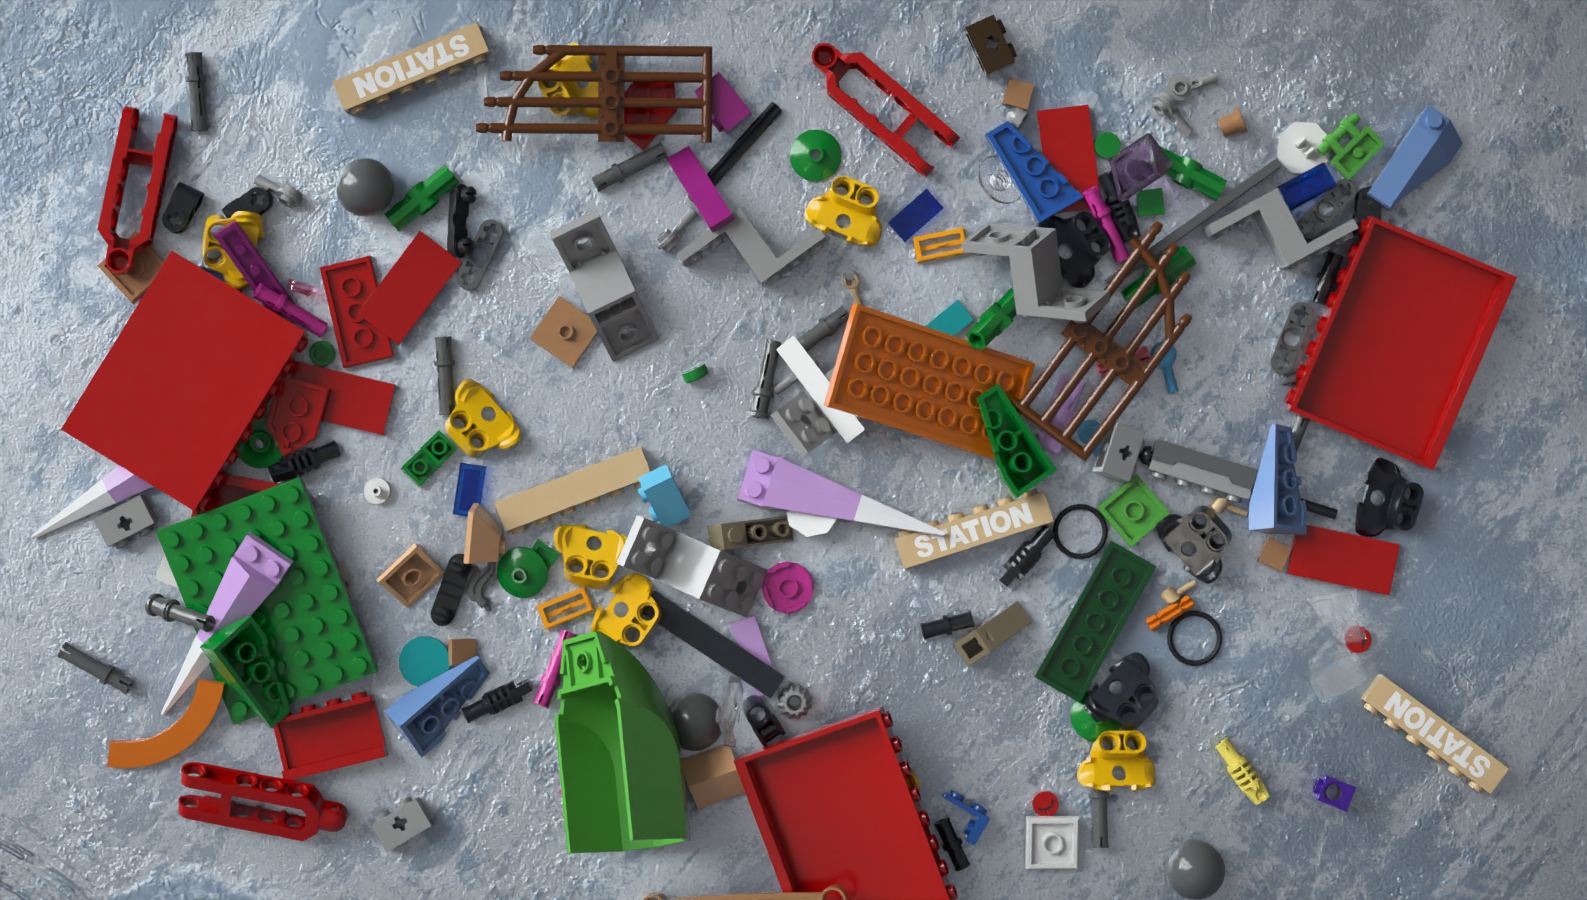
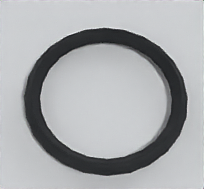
[1053,504,1108,559]
[1167,611,1222,666]

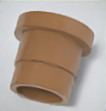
[1217,108,1248,137]

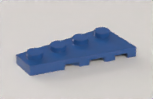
[985,121,1084,224]

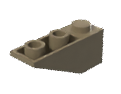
[707,515,794,550]
[953,601,1032,667]

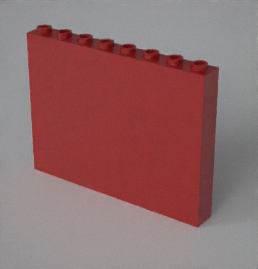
[1285,216,1517,470]
[61,250,309,512]
[734,706,958,900]

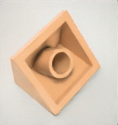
[377,543,445,608]
[682,743,745,809]

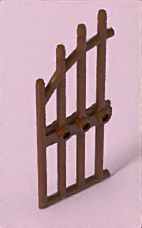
[476,45,712,143]
[1010,221,1192,462]

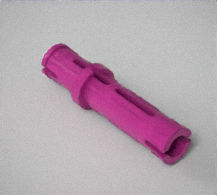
[1082,186,1130,263]
[252,283,328,338]
[533,629,577,708]

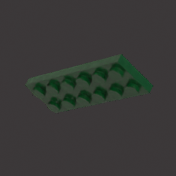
[1034,541,1157,703]

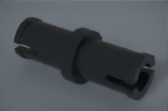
[1309,251,1344,306]
[920,611,975,640]
[934,817,971,871]

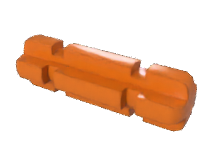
[1146,595,1195,631]

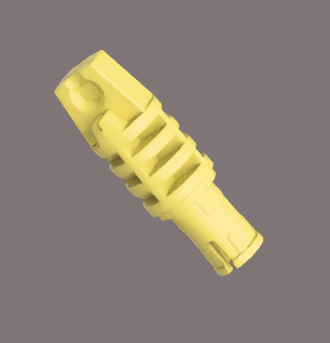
[1214,737,1270,805]

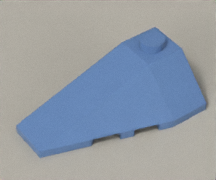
[1367,105,1462,209]
[1248,424,1307,535]
[384,656,490,757]

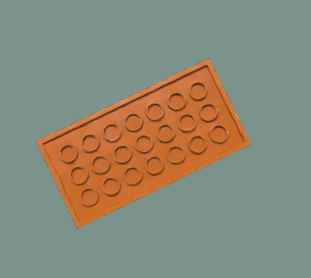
[823,303,1035,460]

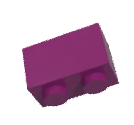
[695,72,752,135]

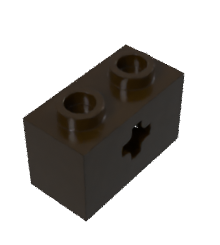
[964,14,1017,78]

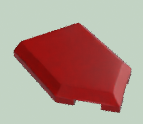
[624,82,677,151]
[266,376,330,457]

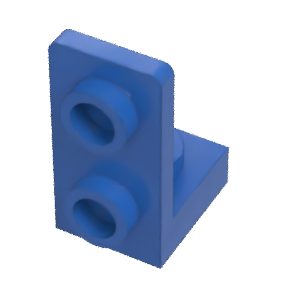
[941,790,990,846]

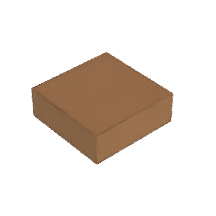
[1002,78,1034,111]
[1257,537,1292,572]
[448,638,476,665]

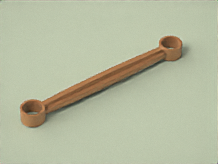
[643,885,849,900]

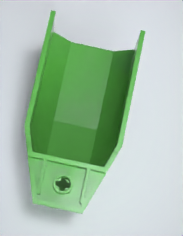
[555,631,691,854]

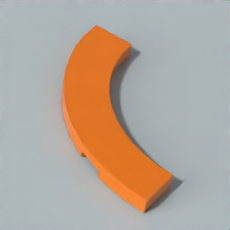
[107,679,225,768]

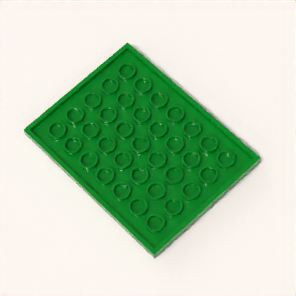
[156,476,379,725]

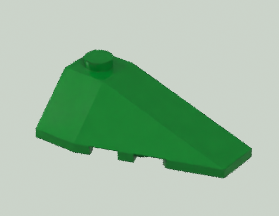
[976,384,1057,499]
[200,615,291,728]

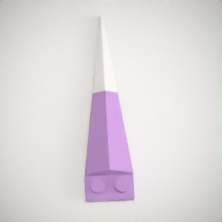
[737,450,945,536]
[31,465,154,538]
[162,532,294,715]

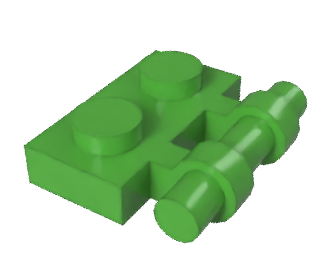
[1317,113,1385,180]

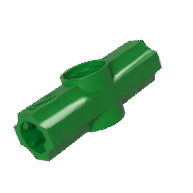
[1147,145,1227,201]
[385,165,459,232]
[1120,245,1196,309]
[966,288,1017,350]

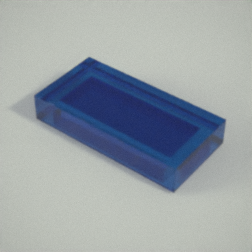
[1278,162,1337,211]
[887,189,944,243]
[453,463,487,516]

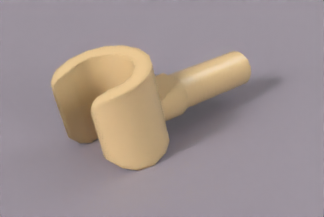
[843,270,862,305]
[1210,497,1248,517]
[1160,580,1197,604]

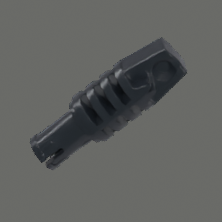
[1098,170,1141,243]
[268,440,341,483]
[999,524,1056,587]
[461,679,532,723]

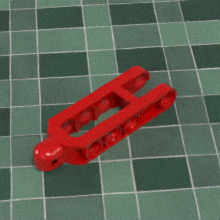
[812,43,960,178]
[97,106,178,275]
[178,762,349,841]

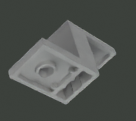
[1202,188,1358,270]
[676,208,826,286]
[549,210,660,362]
[962,223,1110,323]
[770,368,857,457]
[617,515,767,617]

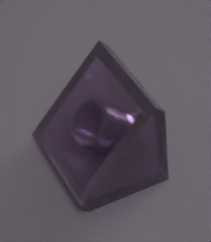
[1109,133,1173,203]

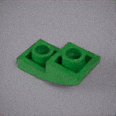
[401,430,457,487]

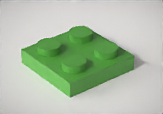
[1096,474,1170,547]

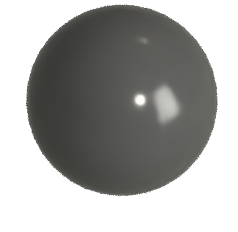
[335,158,394,217]
[669,692,724,751]
[1167,841,1225,900]

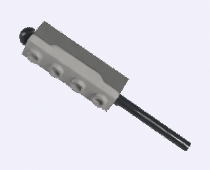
[1139,439,1338,520]

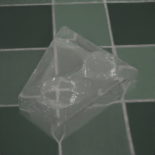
[1306,588,1367,645]

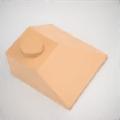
[464,503,507,564]

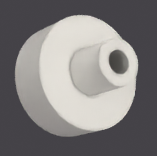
[364,478,391,504]

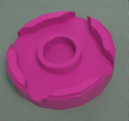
[762,561,814,614]

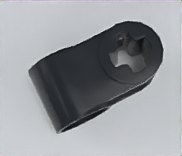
[162,182,204,234]
[1352,186,1382,236]
[222,187,274,218]
[742,695,786,747]

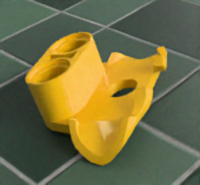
[537,42,598,118]
[804,176,882,246]
[201,211,264,289]
[445,379,522,457]
[554,525,627,589]
[591,573,662,647]
[1077,731,1156,792]

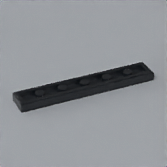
[642,591,786,698]

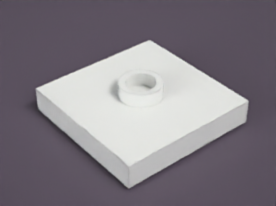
[1025,816,1079,869]

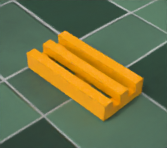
[913,227,967,263]
[536,586,594,630]

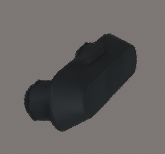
[447,184,477,258]
[431,554,471,626]

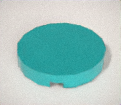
[399,636,451,687]

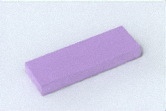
[1037,373,1086,455]
[730,615,780,696]

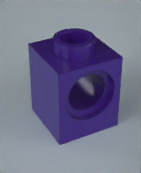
[1312,774,1356,812]

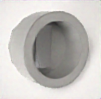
[1006,107,1028,130]

